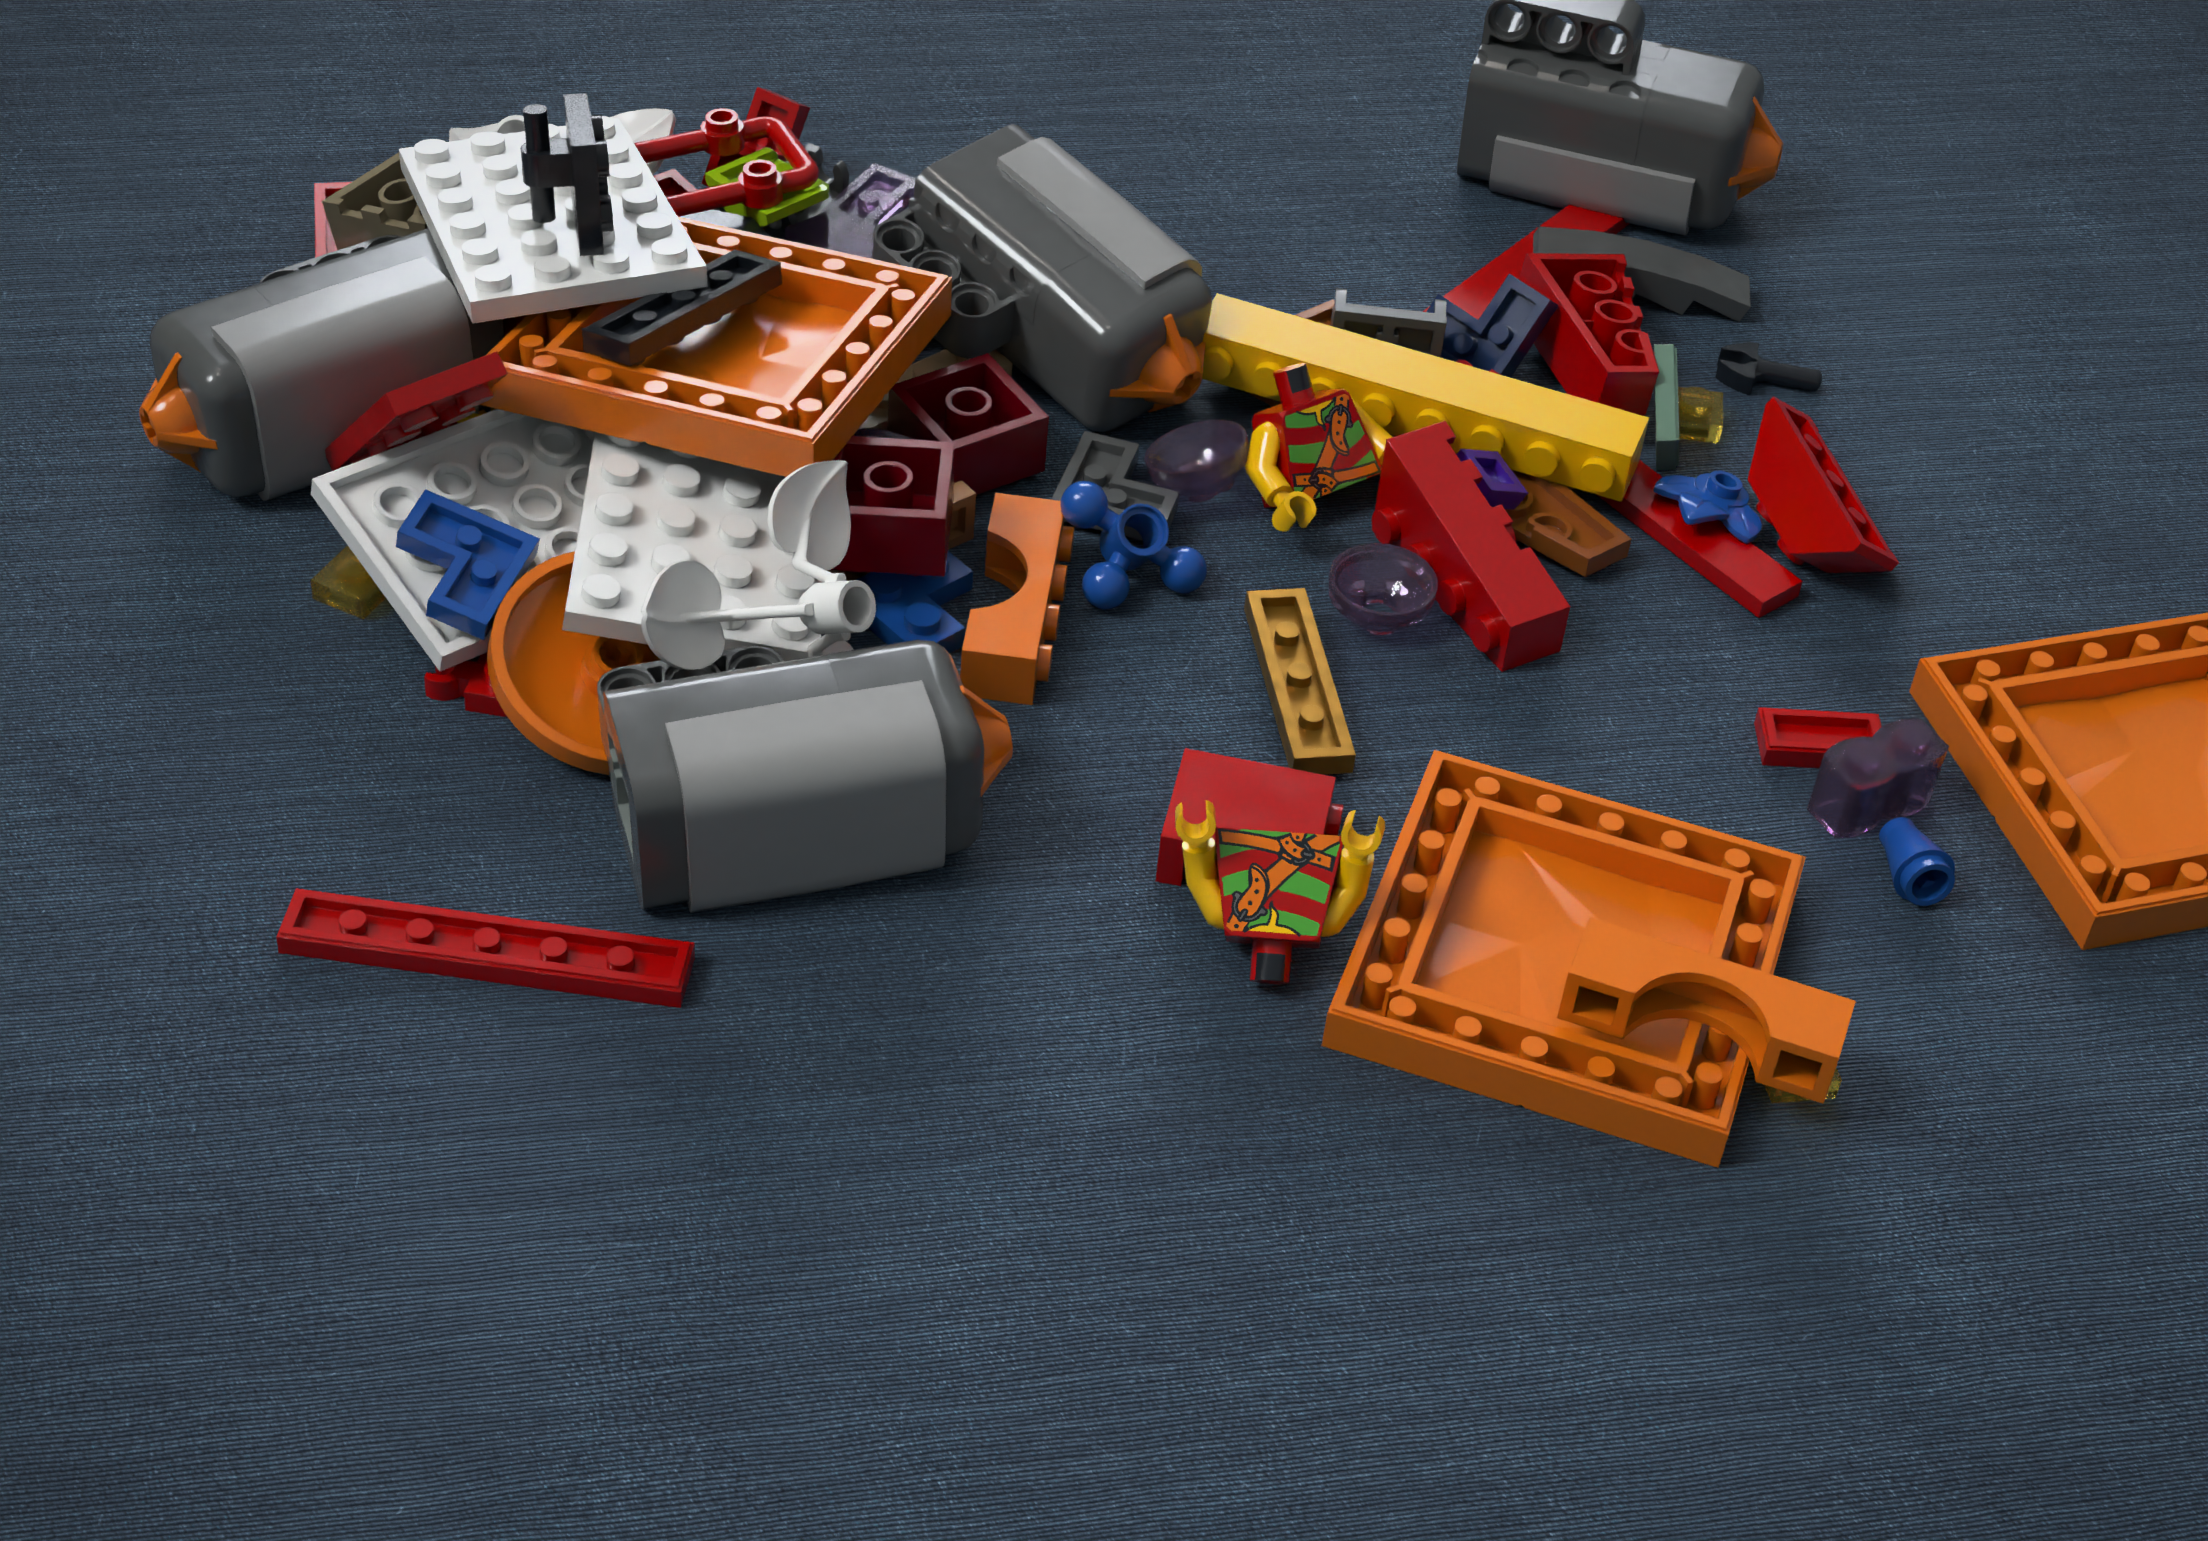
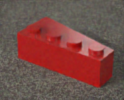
[1371,421,1570,672]

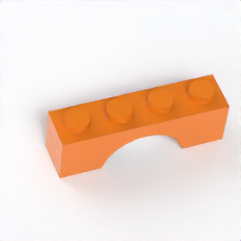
[960,492,1075,705]
[1557,917,1856,1104]

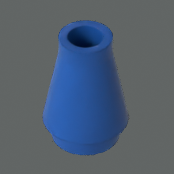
[1879,817,1955,906]

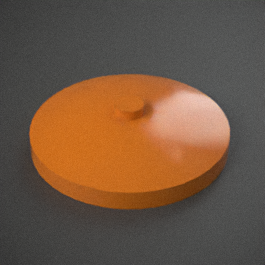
[487,551,661,775]

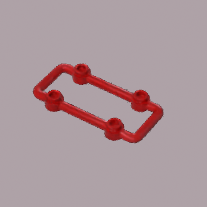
[634,108,820,217]

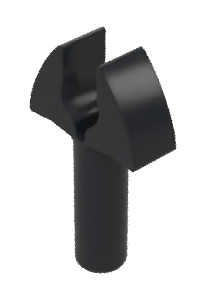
[1715,342,1822,395]

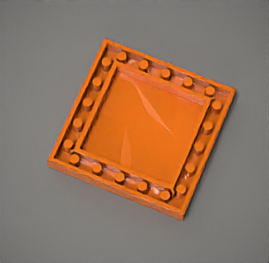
[480,216,952,477]
[1909,613,2208,950]
[1321,750,1806,1168]

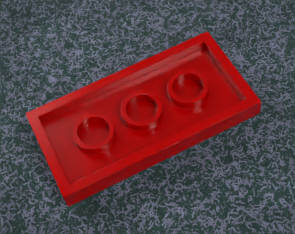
[325,351,508,471]

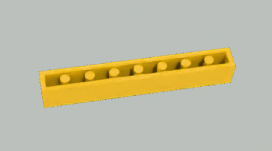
[1202,293,1649,502]

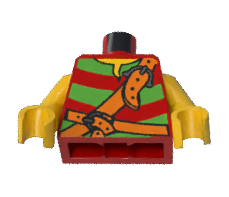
[1245,363,1392,532]
[1175,800,1385,984]

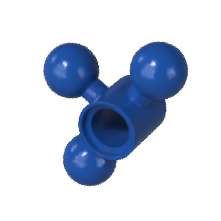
[1060,481,1207,609]

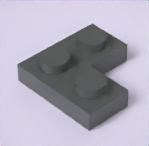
[1051,431,1180,541]

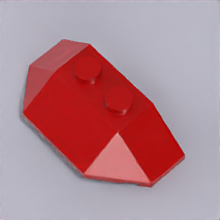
[1747,396,1899,573]

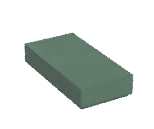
[1654,344,1679,470]

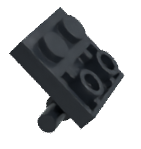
[520,93,614,256]

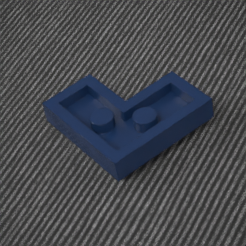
[1427,273,1558,378]

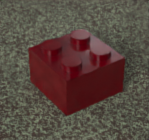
[887,353,1049,495]
[831,436,954,576]

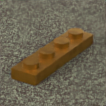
[1244,588,1356,775]

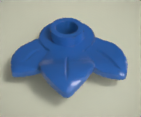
[1653,470,1762,543]

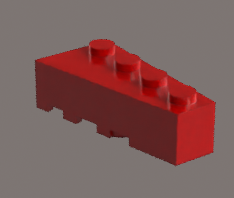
[1519,253,1659,416]

